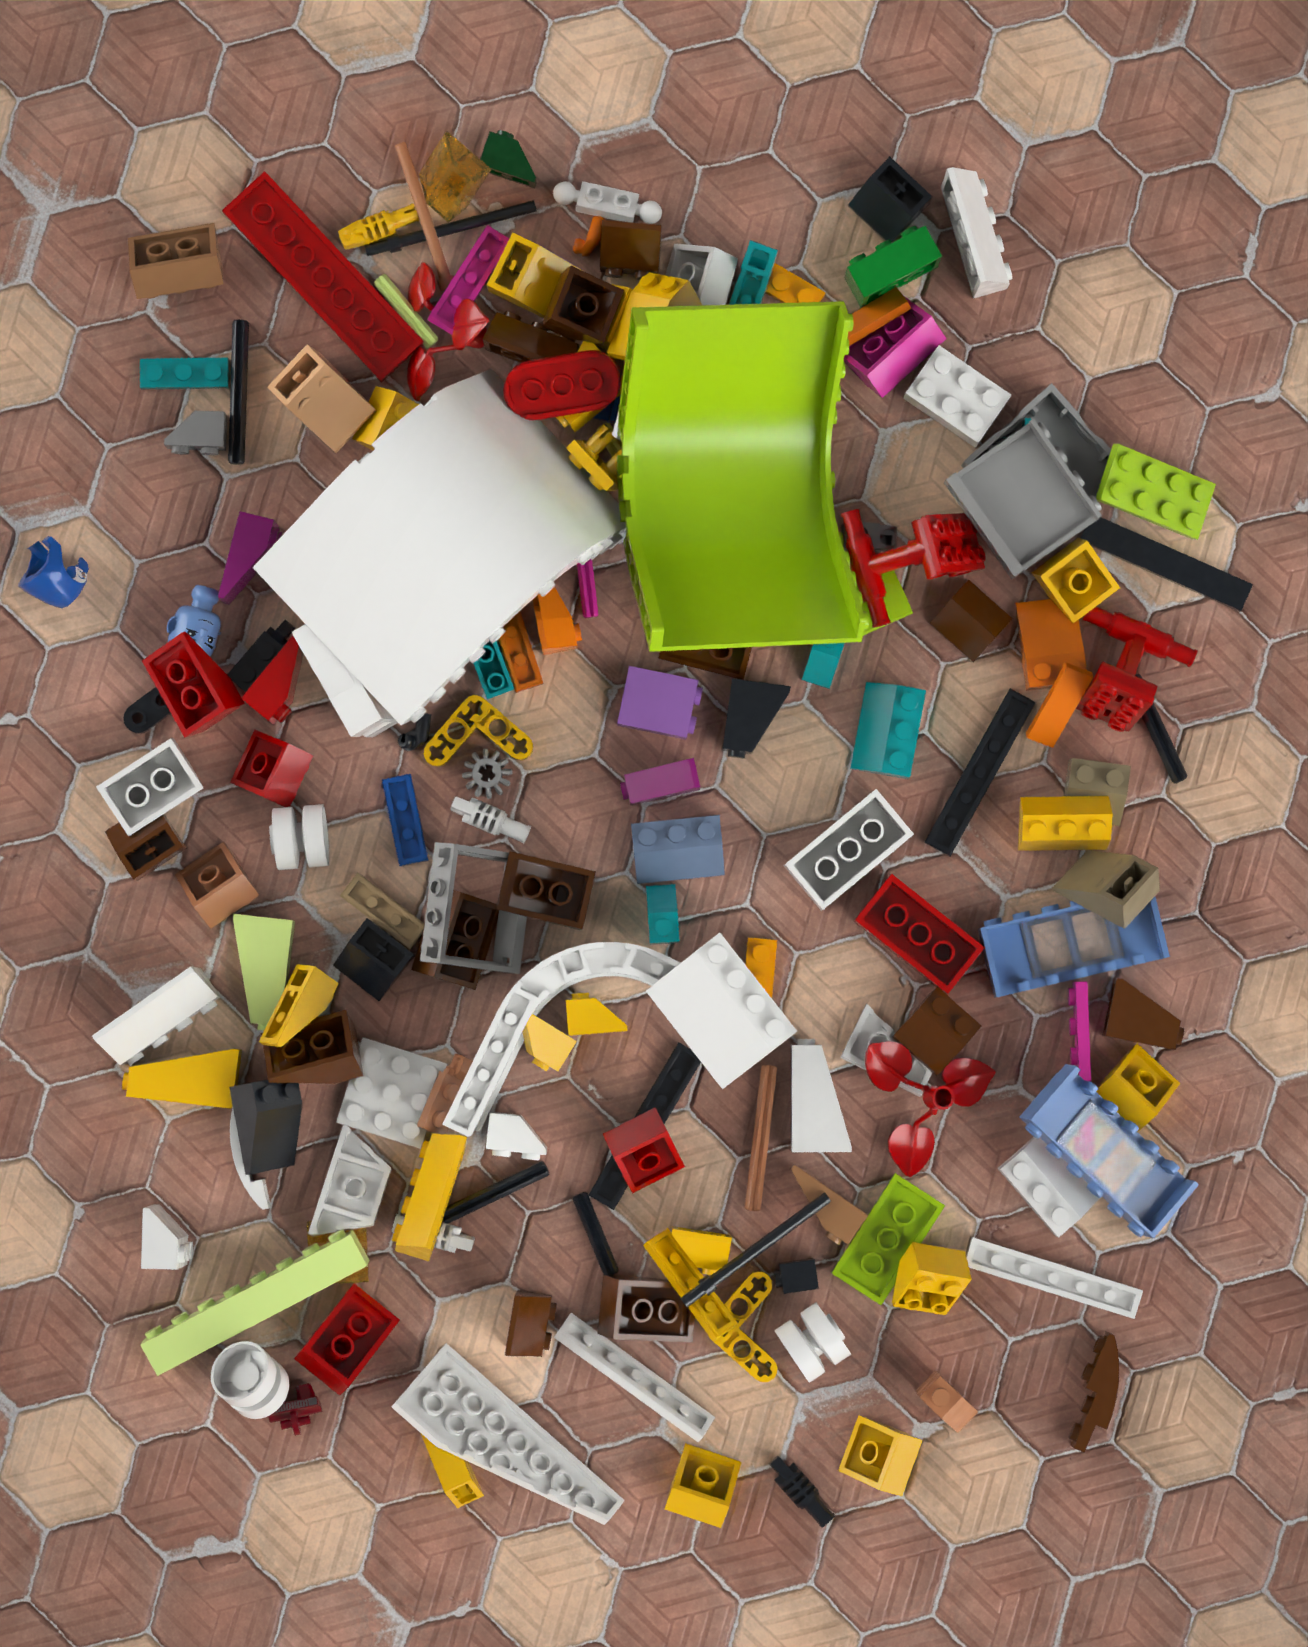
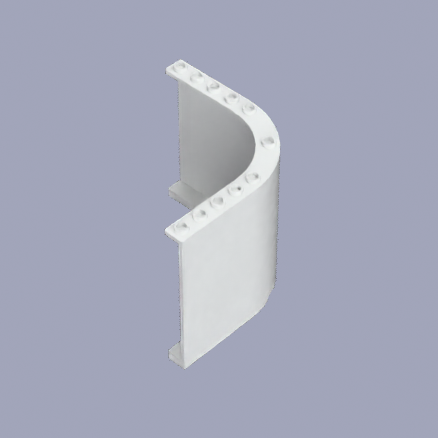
[253,369,626,726]
[442,942,681,1137]

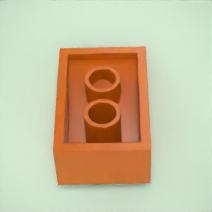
[1015,599,1087,691]

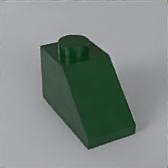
[479,130,537,189]

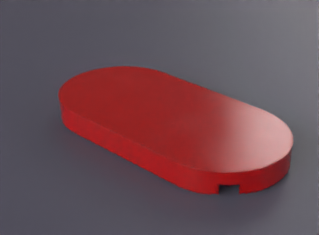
[503,350,621,420]

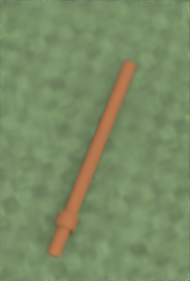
[395,142,454,292]

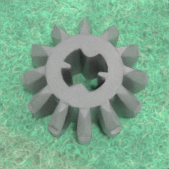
[462,749,513,799]

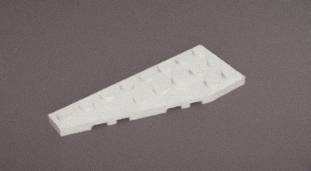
[391,1343,625,1525]

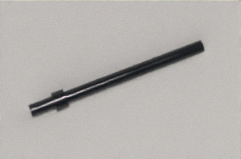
[364,200,537,257]
[680,1192,831,1307]

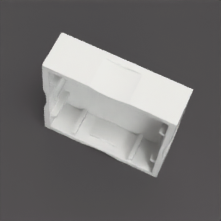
[292,624,398,737]

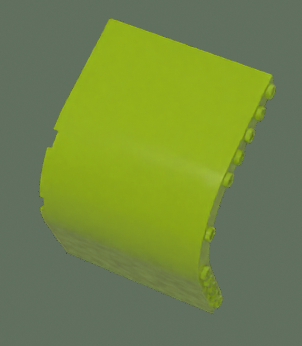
[617,301,869,652]

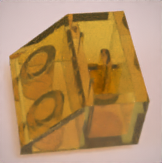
[419,131,492,222]

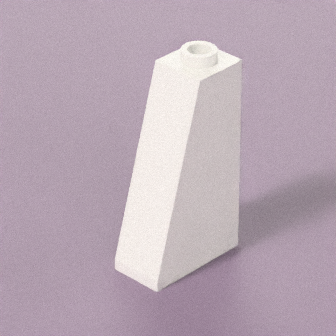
[791,1039,852,1152]

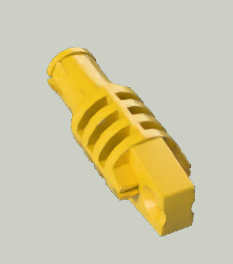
[338,203,420,250]

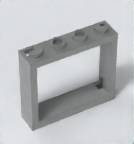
[420,842,527,974]

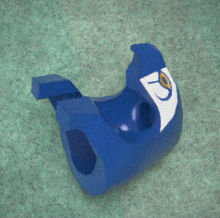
[18,536,89,608]

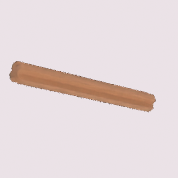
[745,1065,777,1211]

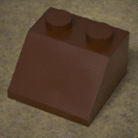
[541,266,624,344]
[892,987,982,1076]

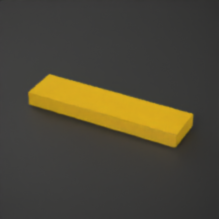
[643,1228,738,1341]

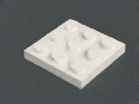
[336,1037,448,1149]

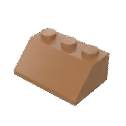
[128,223,224,299]

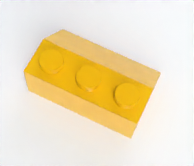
[1018,796,1113,851]

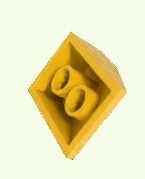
[607,272,702,360]

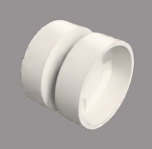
[269,804,329,870]
[774,1302,851,1383]
[211,1341,289,1419]

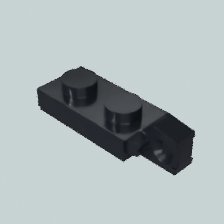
[227,619,295,692]

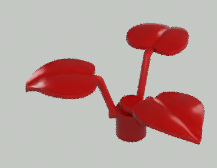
[407,262,490,402]
[865,1041,996,1177]

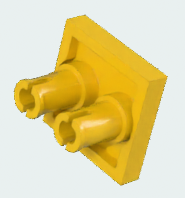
[566,424,622,491]

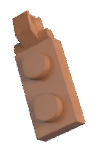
[417,1054,473,1134]

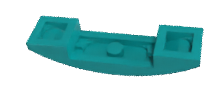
[729,240,778,305]

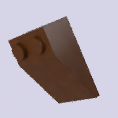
[600,220,662,280]
[496,851,596,930]
[261,1009,363,1084]
[597,1275,695,1342]
[505,1290,557,1357]

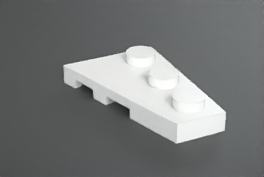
[840,1004,932,1097]

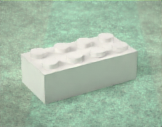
[784,789,914,911]

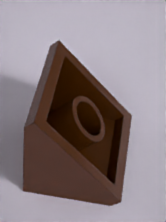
[930,580,1013,662]

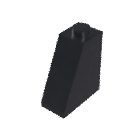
[722,678,791,759]

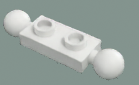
[553,181,662,224]

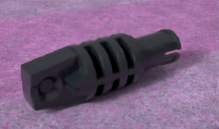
[769,1456,835,1528]

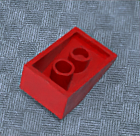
[142,631,245,738]
[241,635,304,725]
[294,1283,400,1396]

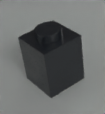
[774,1258,819,1294]

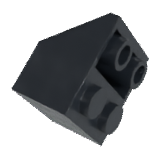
[848,156,933,243]
[333,918,415,1002]

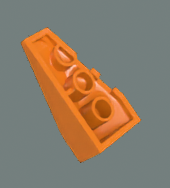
[532,586,582,655]

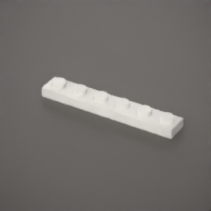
[966,1237,1143,1319]
[554,1313,715,1442]

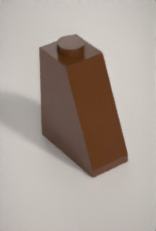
[1102,978,1184,1050]

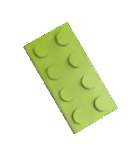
[1096,444,1216,539]
[831,1173,945,1305]

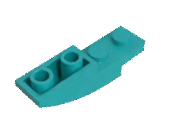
[473,641,514,699]

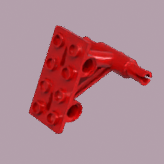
[841,509,986,628]
[1076,606,1198,732]

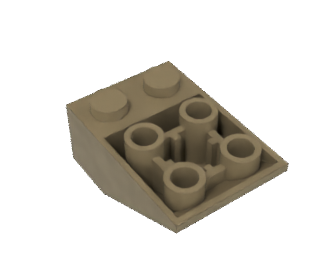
[1052,850,1160,929]

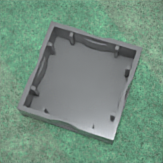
[961,383,1111,498]

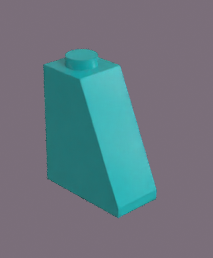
[646,884,680,945]

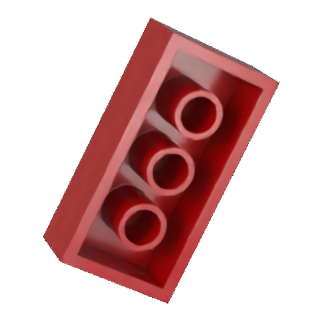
[854,874,985,994]

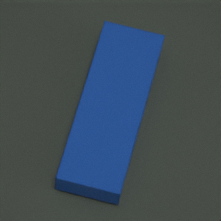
[382,774,429,866]

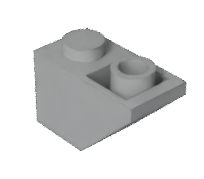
[164,411,227,455]

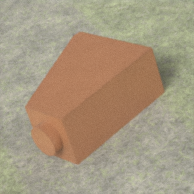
[915,1370,978,1433]

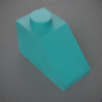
[802,643,845,689]

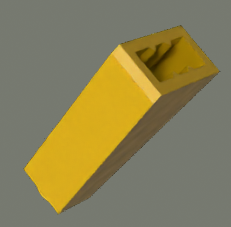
[122,1049,242,1109]

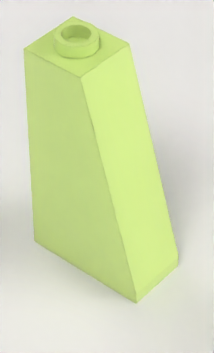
[233,914,295,1031]

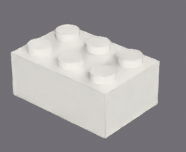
[903,345,1011,448]

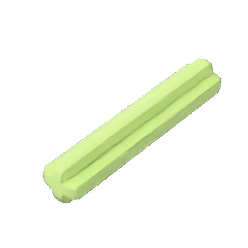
[374,274,438,349]

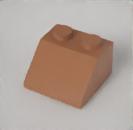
[175,841,259,929]

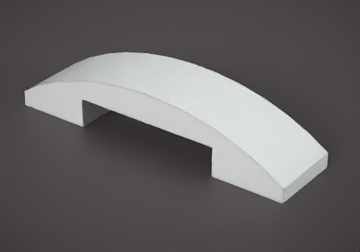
[230,1108,271,1210]

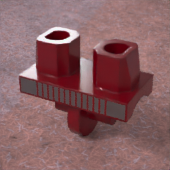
[267,1383,323,1436]

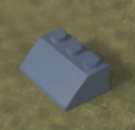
[631,815,725,884]

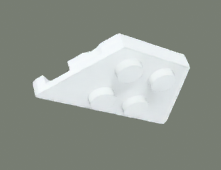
[308,1125,392,1236]

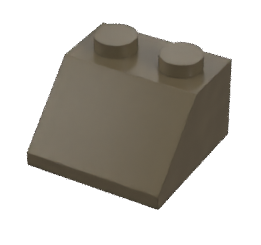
[1064,758,1131,826]

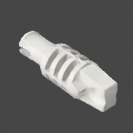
[451,797,531,844]
[392,1214,475,1253]

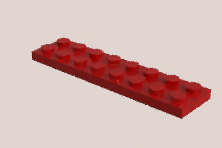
[222,171,424,383]

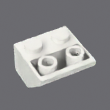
[486,1112,547,1160]

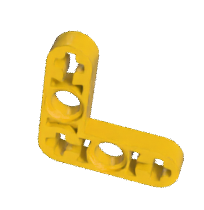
[423,695,533,767]
[709,1271,778,1382]

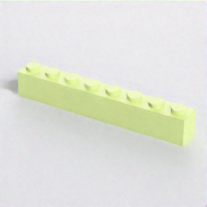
[140,1229,370,1376]

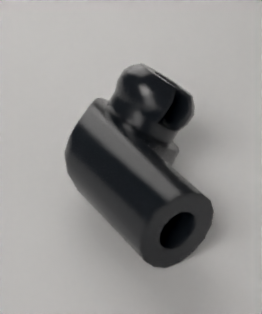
[398,713,432,751]

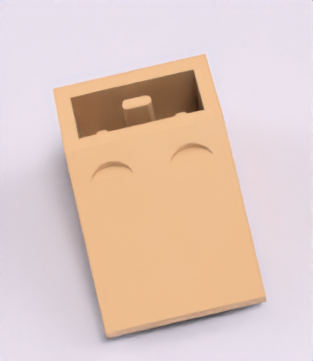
[267,344,377,453]

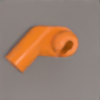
[573,216,605,257]

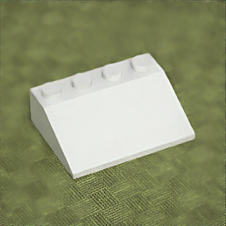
[941,167,1012,299]
[646,932,797,1089]
[92,966,220,1066]

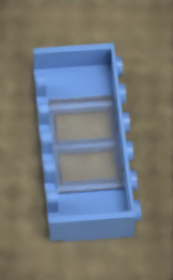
[978,897,1170,998]
[1019,1064,1199,1238]

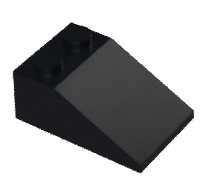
[229,1080,302,1175]

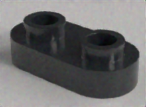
[123,687,171,734]

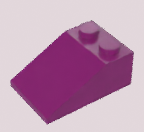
[218,511,282,605]

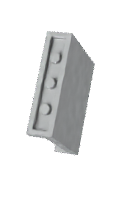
[944,418,1102,580]

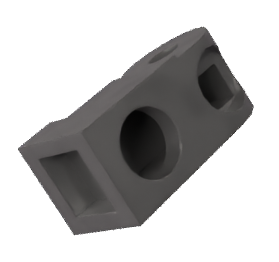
[841,522,897,552]

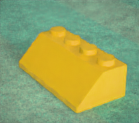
[392,1133,467,1261]

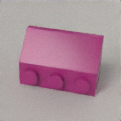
[844,296,947,398]

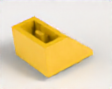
[352,386,419,451]
[892,1242,972,1315]

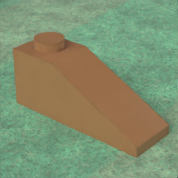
[790,1164,868,1245]

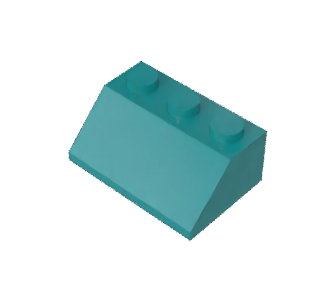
[850,682,926,780]

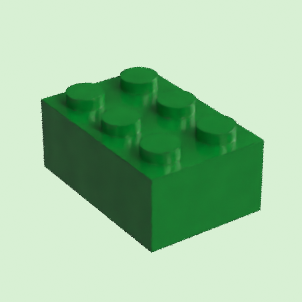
[844,225,942,308]

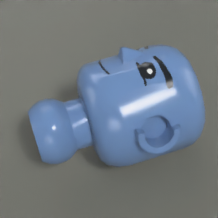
[167,585,221,656]

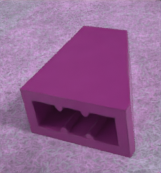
[620,758,700,805]

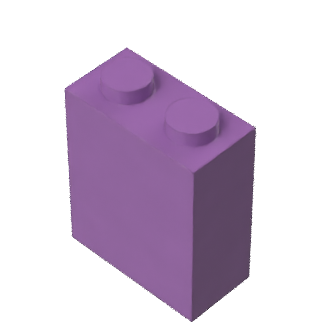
[617,666,703,740]

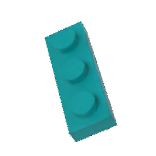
[140,357,229,390]

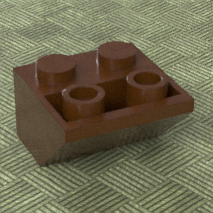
[105,814,187,881]

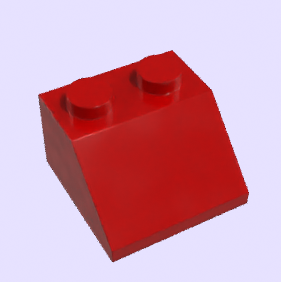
[230,729,314,807]
[603,1107,685,1194]

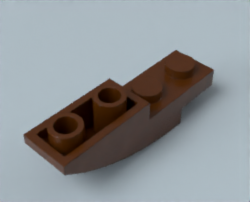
[1069,1331,1119,1453]

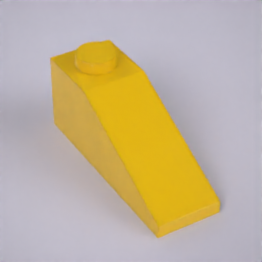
[259,964,339,1047]

